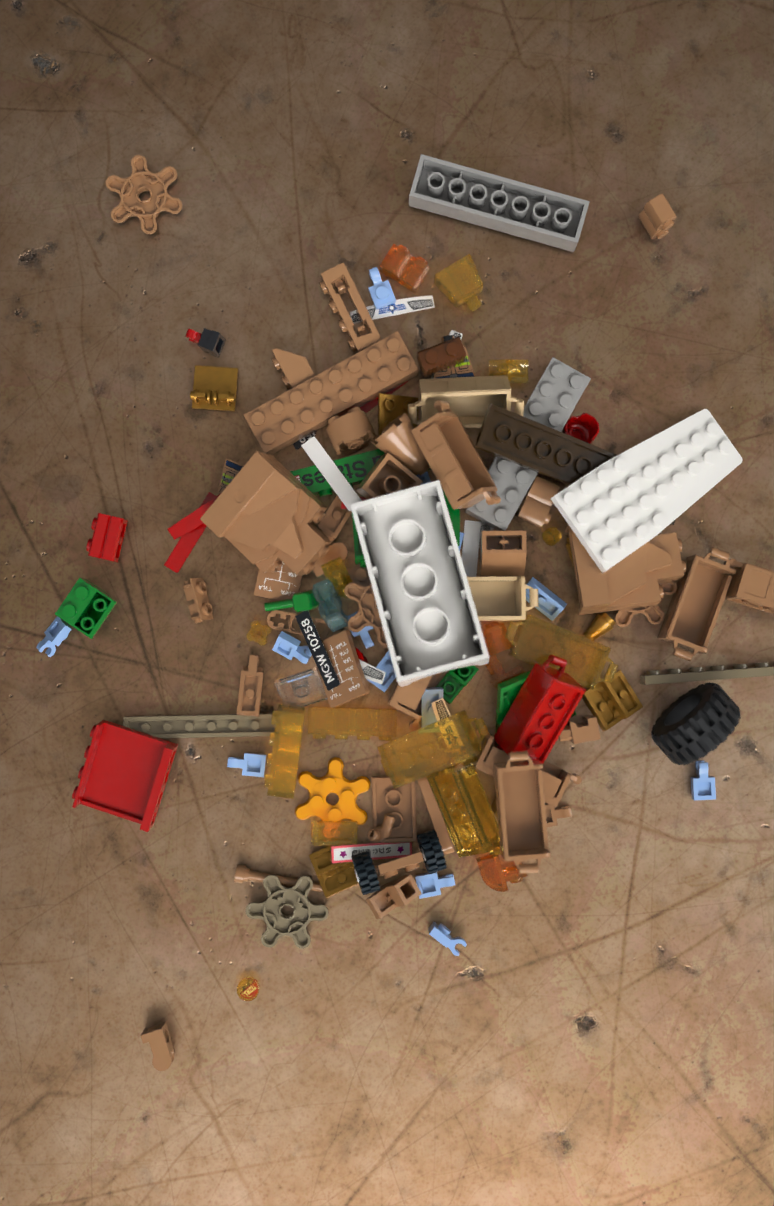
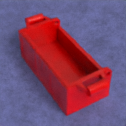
[494,654,586,764]

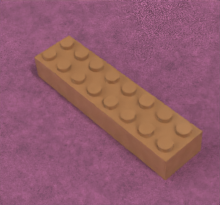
[244,331,419,455]

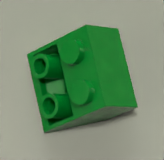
[55,578,117,639]

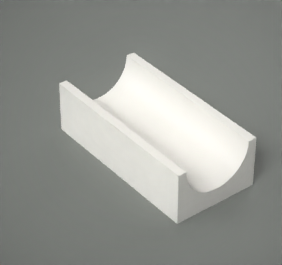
[350,480,489,687]

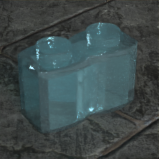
[313,579,348,632]

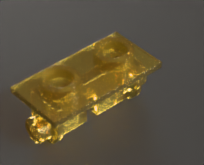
[321,557,353,598]

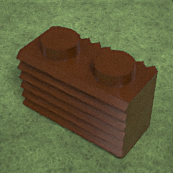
[417,336,466,378]

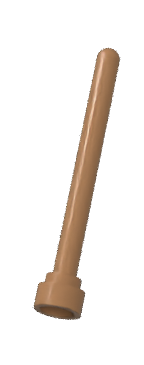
[234,864,323,892]

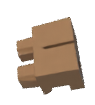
[558,714,601,744]

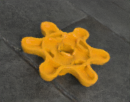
[295,757,371,839]

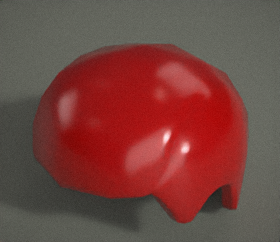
[563,413,599,444]

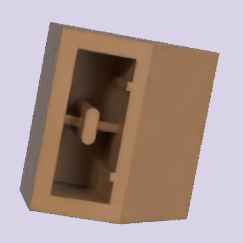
[480,531,527,577]

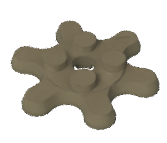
[245,875,329,948]

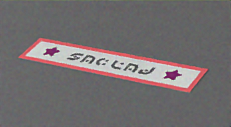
[331,842,412,863]

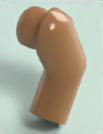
[367,814,396,843]

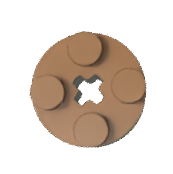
[326,407,376,456]

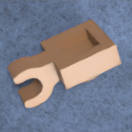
[545,803,572,827]

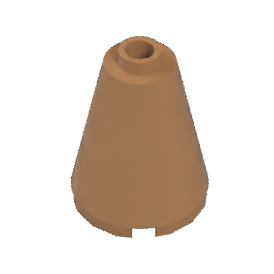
[371,412,430,476]

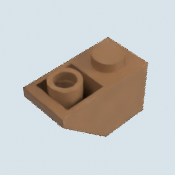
[271,348,315,389]

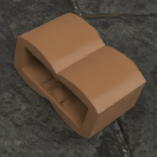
[638,193,677,239]
[517,476,560,528]

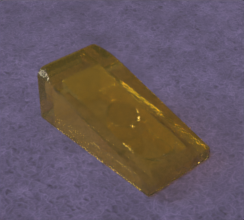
[311,821,357,846]

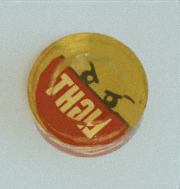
[237,977,260,1001]

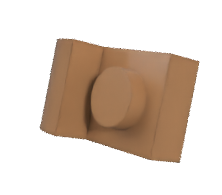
[366,874,422,919]

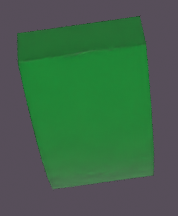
[436,665,479,704]

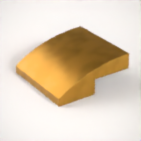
[582,670,643,731]
[309,838,359,898]

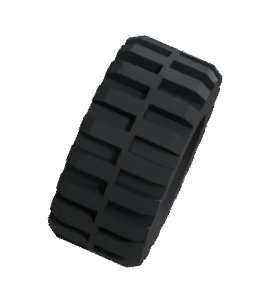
[651,682,741,765]

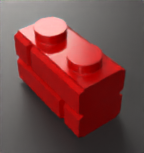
[86,513,128,563]

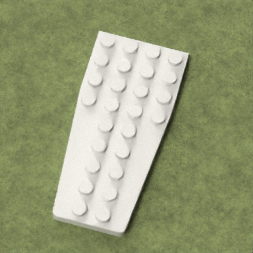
[551,409,743,573]

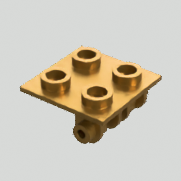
[190,365,238,411]
[378,393,418,436]

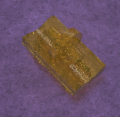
[489,359,528,383]

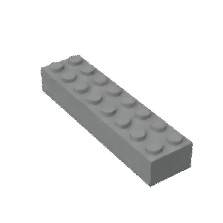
[409,154,590,252]
[465,357,591,531]

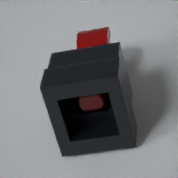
[185,328,226,358]

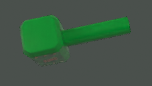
[264,589,320,612]

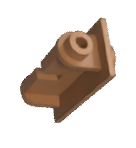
[183,577,214,624]

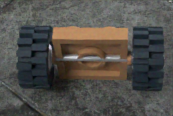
[351,830,446,895]

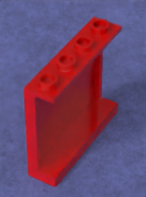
[72,720,178,832]

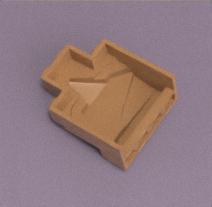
[200,451,332,575]
[565,524,686,615]

